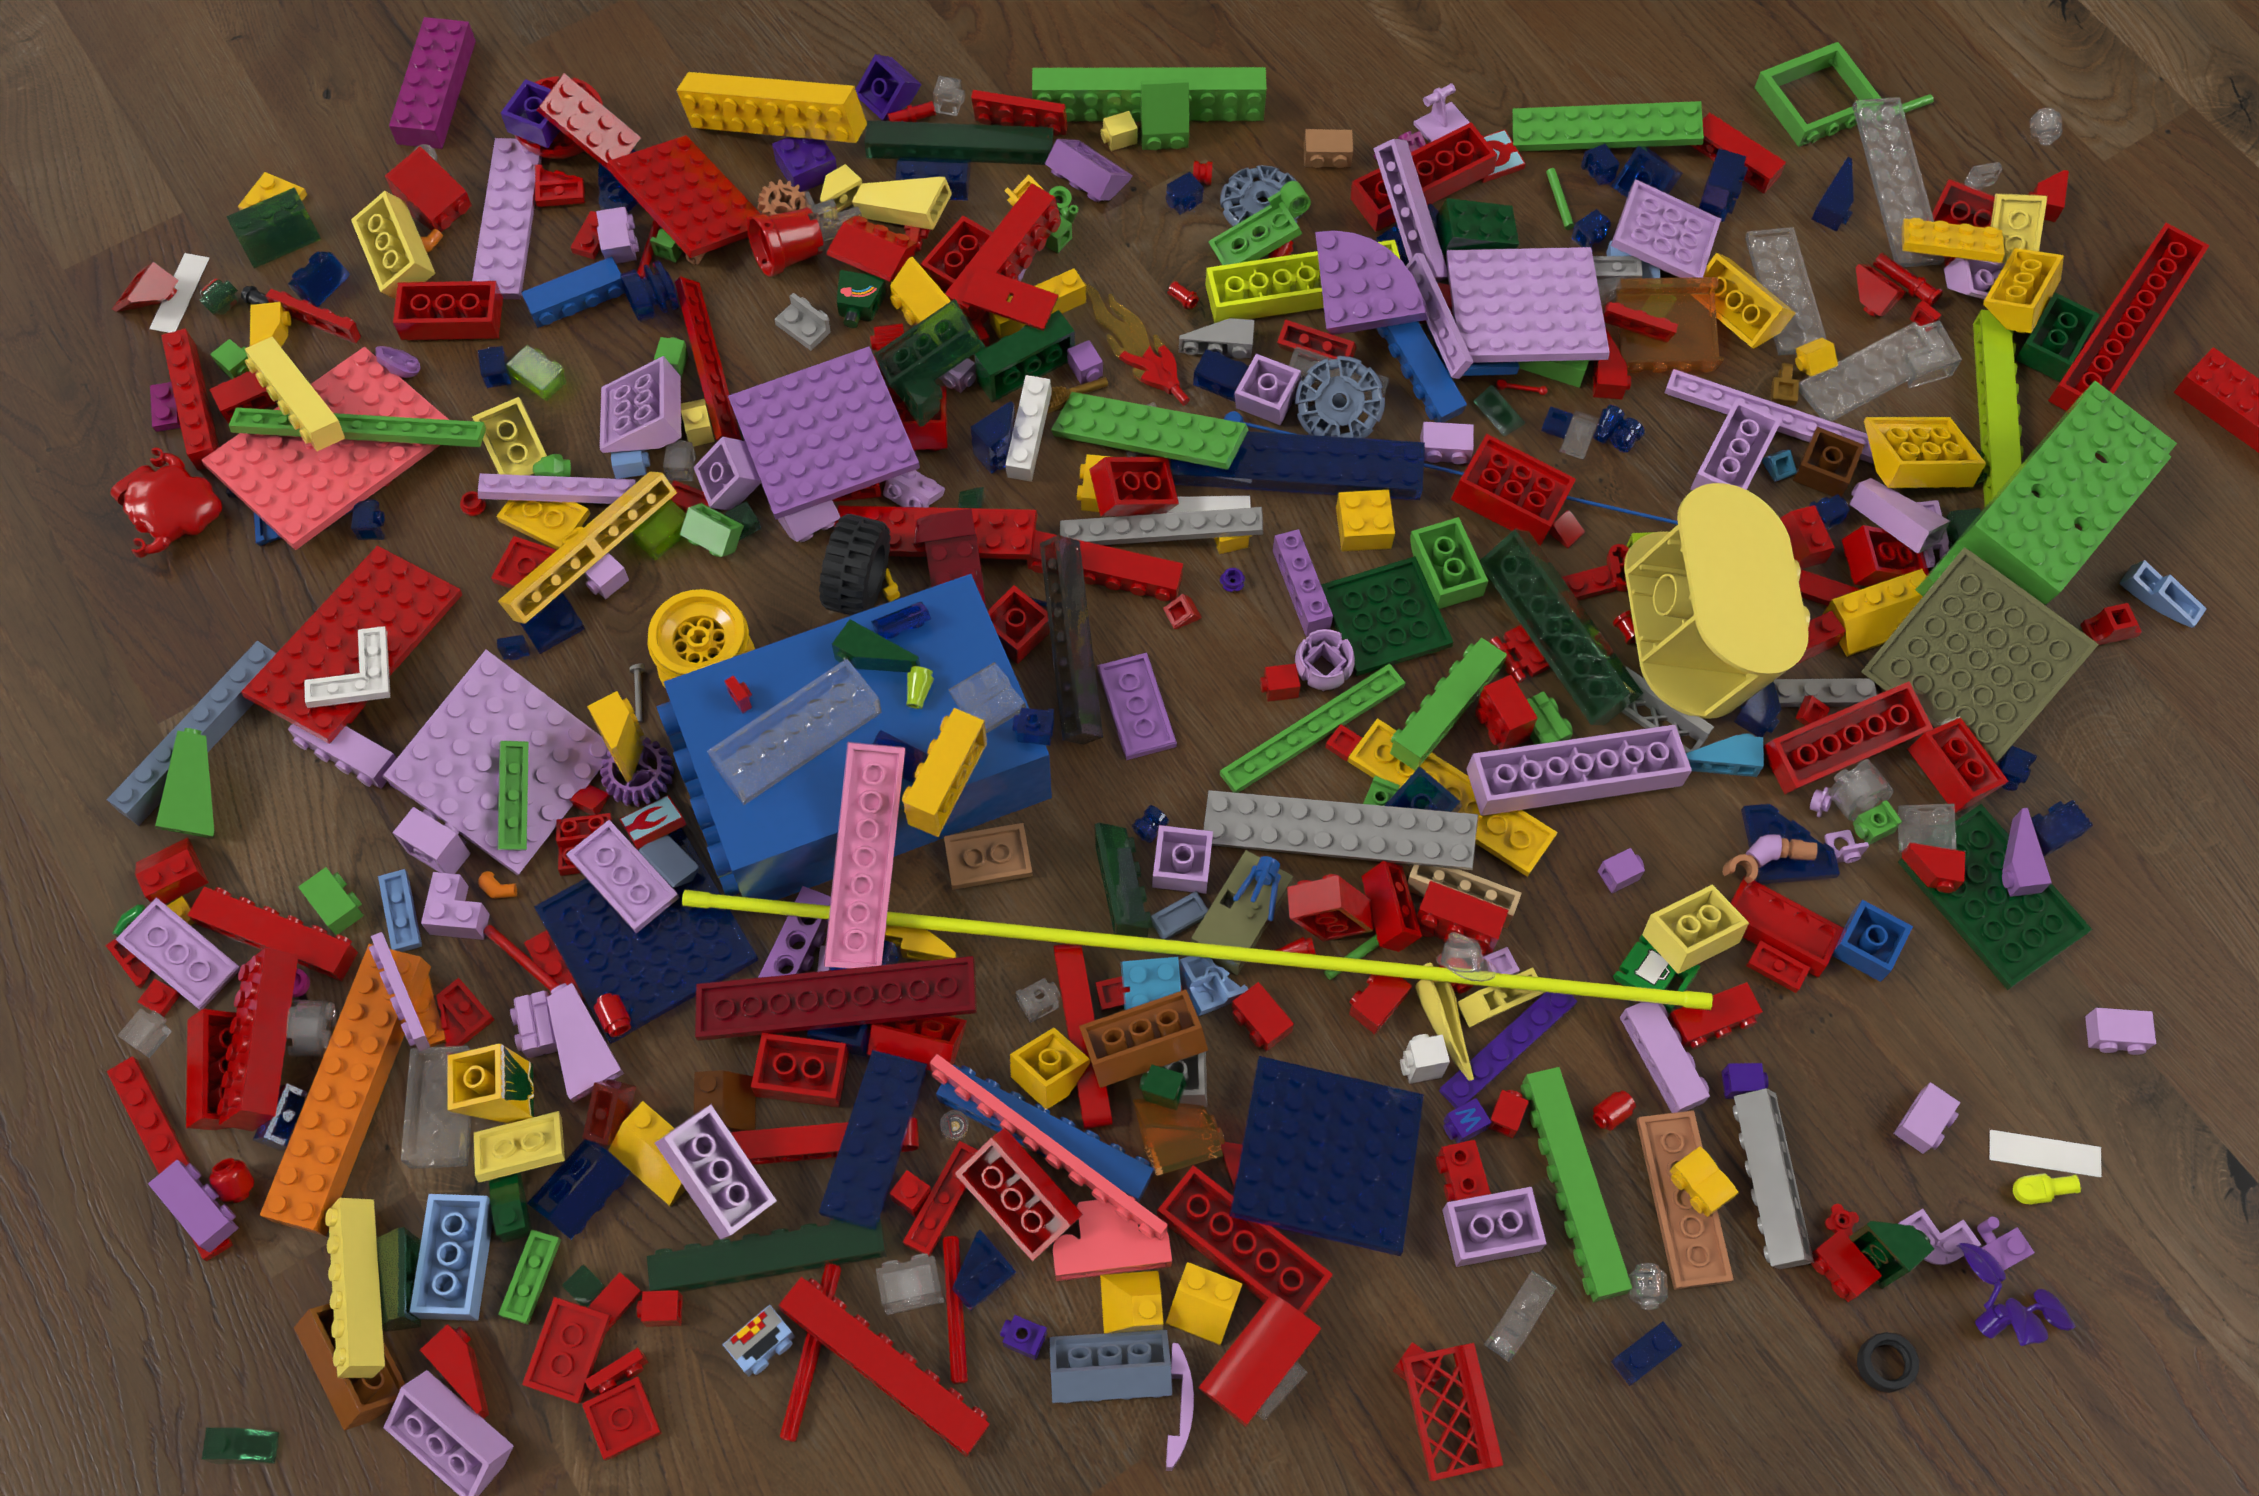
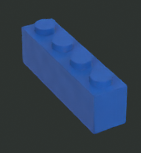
[521,257,627,328]

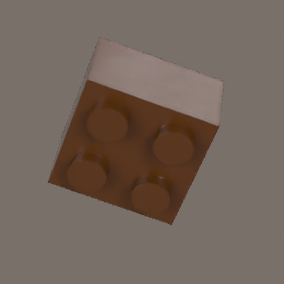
[1793,427,1864,499]

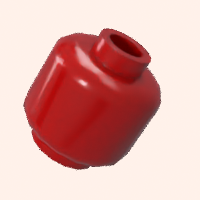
[209,1158,255,1203]

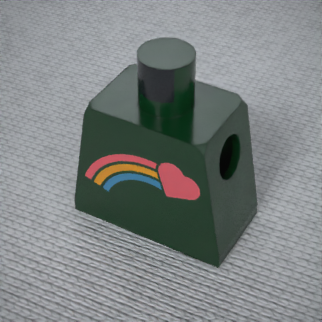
[837,270,887,328]

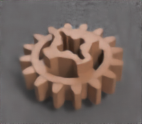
[758,180,810,216]

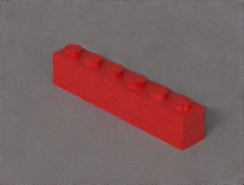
[161,328,219,470]
[1027,530,1183,601]
[187,887,358,982]

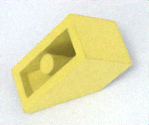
[820,164,862,219]
[681,399,715,447]

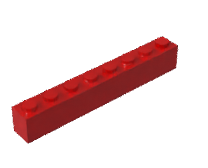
[778,1276,990,1457]

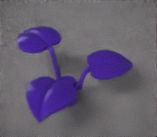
[1957,1243,2076,1346]

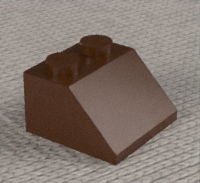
[694,1070,756,1132]

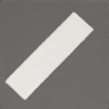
[150,253,209,333]
[1167,496,1251,513]
[1990,1130,2101,1177]

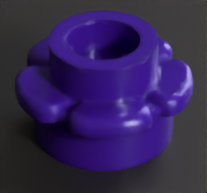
[1220,568,1245,592]

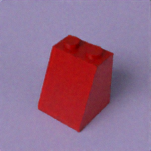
[385,146,472,232]

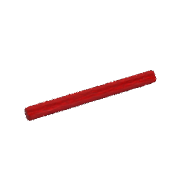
[780,1264,841,1442]

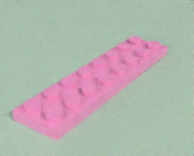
[824,742,905,968]

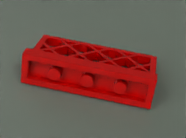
[1401,1343,1503,1481]

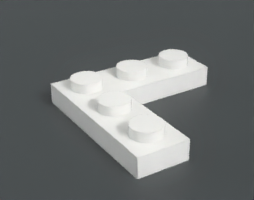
[304,626,390,708]

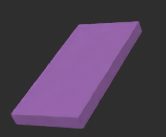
[1097,653,1177,760]

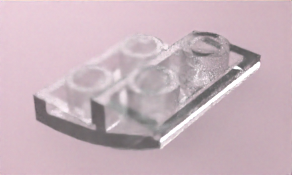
[948,662,1027,734]
[1898,804,1956,853]

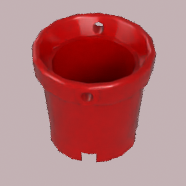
[747,207,824,277]

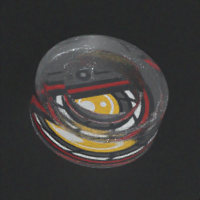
[940,1110,969,1140]

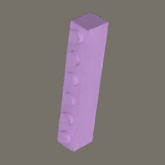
[1373,139,1448,283]

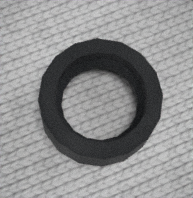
[1857,1332,1919,1393]

